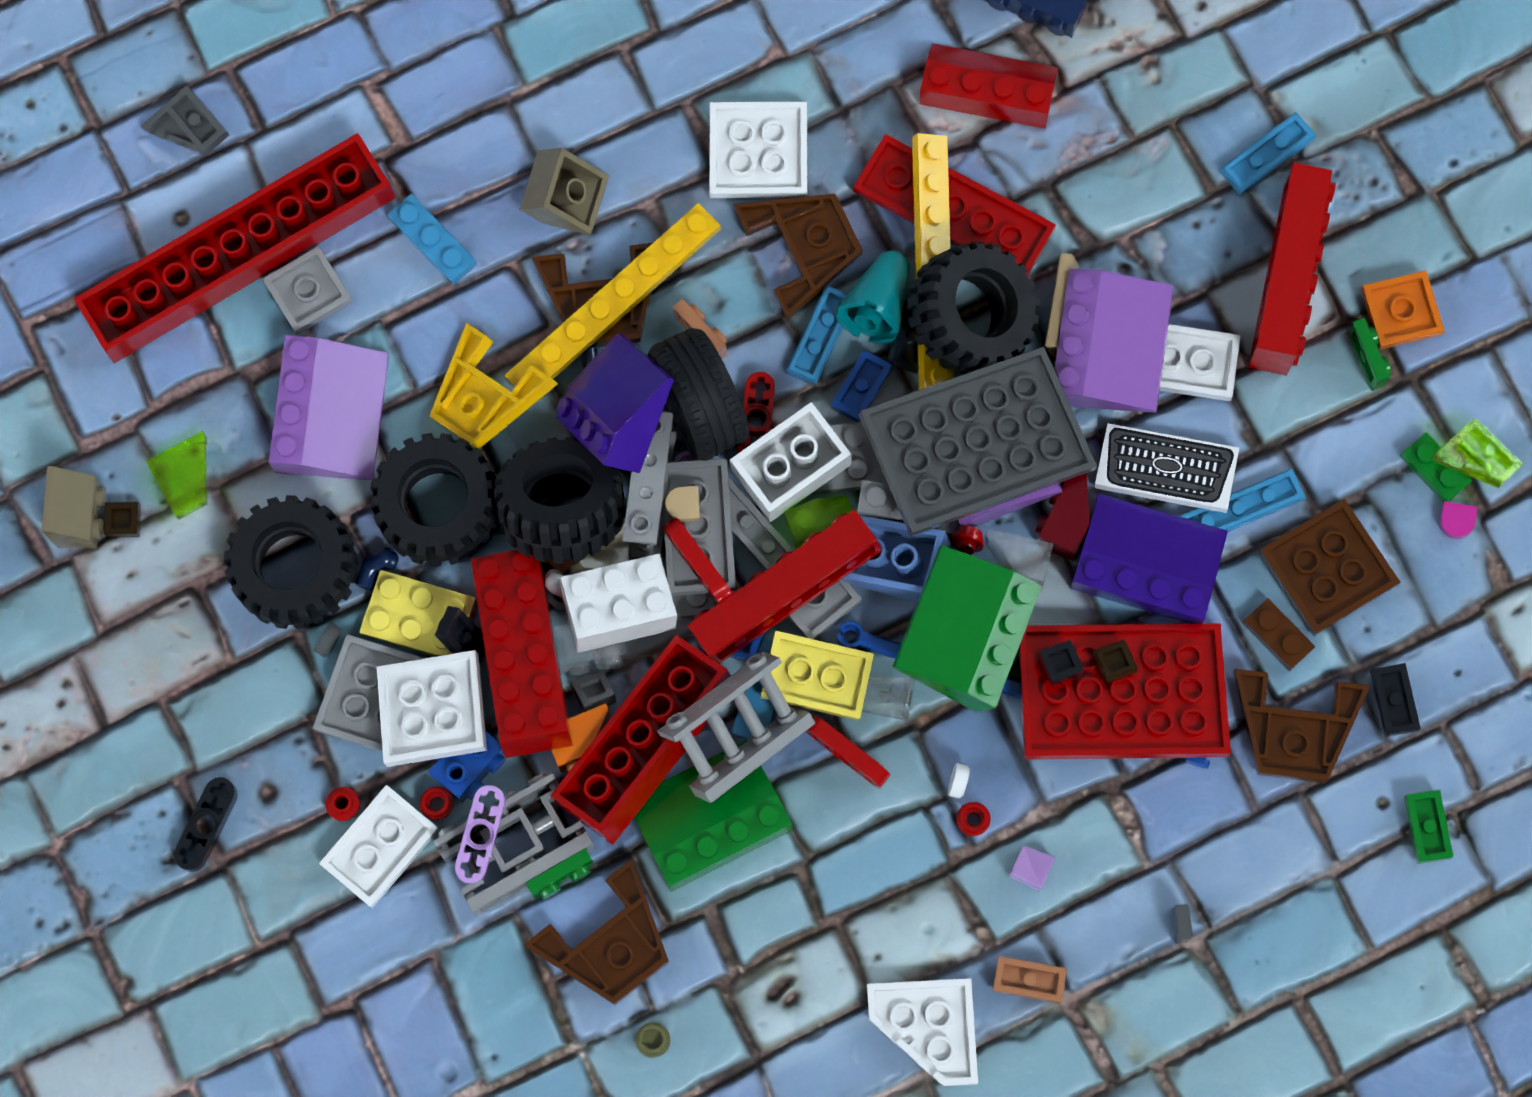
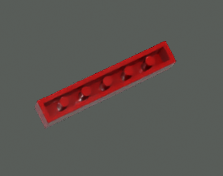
[687,509,882,664]

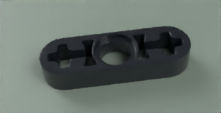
[174,777,238,872]

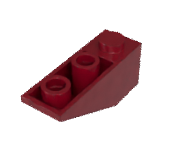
[1035,473,1090,561]

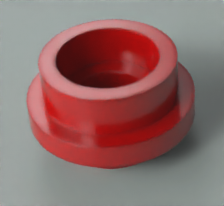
[951,525,984,555]
[419,786,454,821]
[325,787,360,821]
[956,802,991,836]

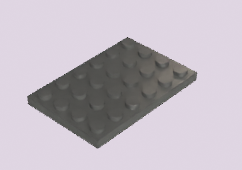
[859,347,1097,536]

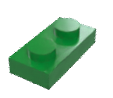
[1347,318,1391,391]
[1400,432,1473,502]
[1404,790,1454,864]
[525,849,594,900]

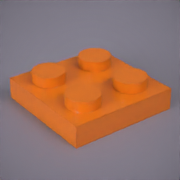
[1360,270,1445,350]

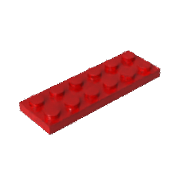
[853,134,1056,277]

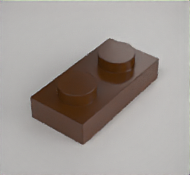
[1242,598,1315,672]

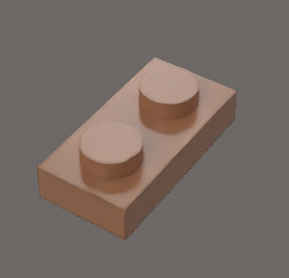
[673,299,727,359]
[992,956,1067,1004]

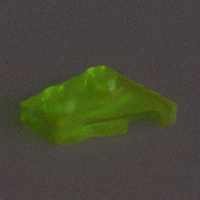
[1432,418,1523,488]
[146,431,208,520]

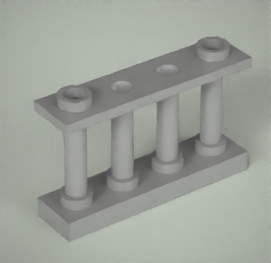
[623,412,677,560]
[658,652,815,803]

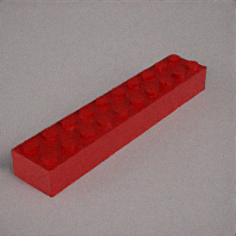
[73,133,396,364]

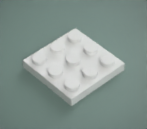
[710,102,807,198]
[377,650,487,767]

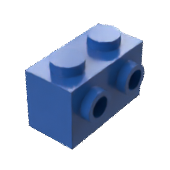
[428,731,506,803]

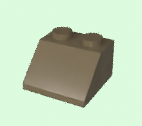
[519,147,609,235]
[41,466,107,549]

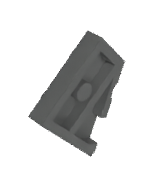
[141,86,230,156]

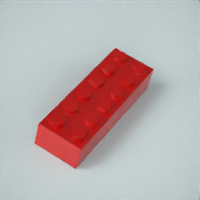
[1248,162,1336,376]
[471,550,573,758]
[550,635,731,845]

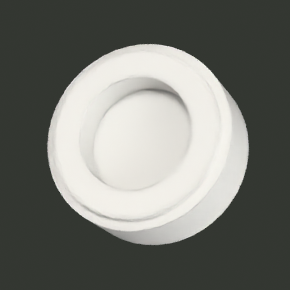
[948,763,970,799]

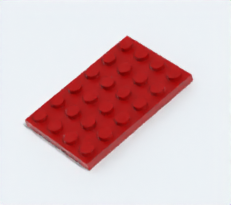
[1018,623,1231,760]

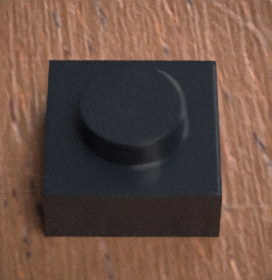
[1038,640,1084,686]

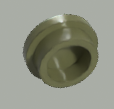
[636,1022,670,1058]

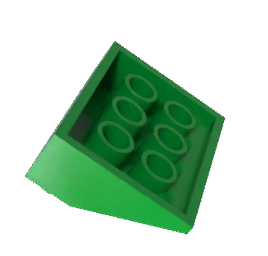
[892,545,1042,712]
[634,740,793,892]

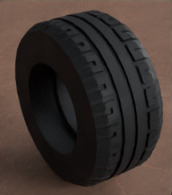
[647,328,750,461]

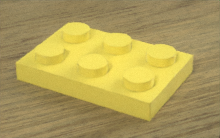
[359,570,477,657]
[760,630,874,721]

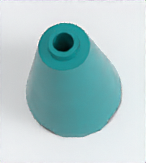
[836,250,910,344]

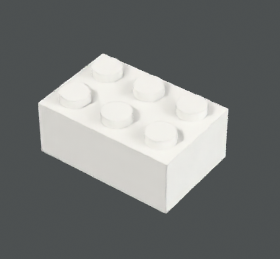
[730,402,851,522]
[560,553,677,653]

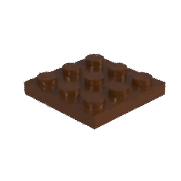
[1258,499,1401,636]

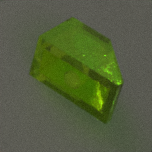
[784,495,852,549]

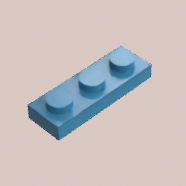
[387,194,477,286]

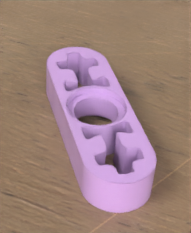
[455,785,505,884]

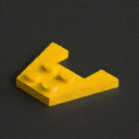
[429,323,558,449]

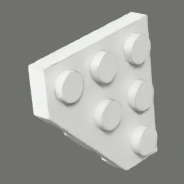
[867,978,978,1087]

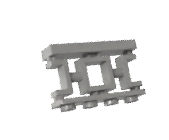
[433,773,595,917]

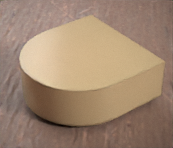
[665,486,700,522]

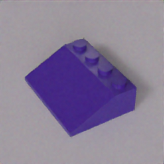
[556,333,674,473]
[1071,494,1228,624]

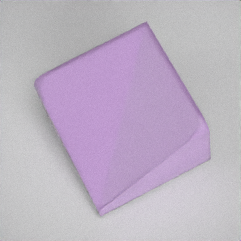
[1009,846,1056,892]

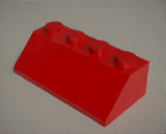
[919,43,1058,129]

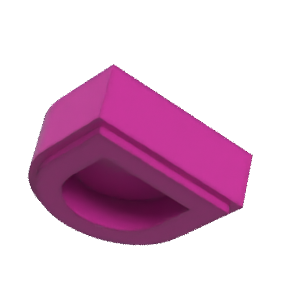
[1440,501,1478,539]

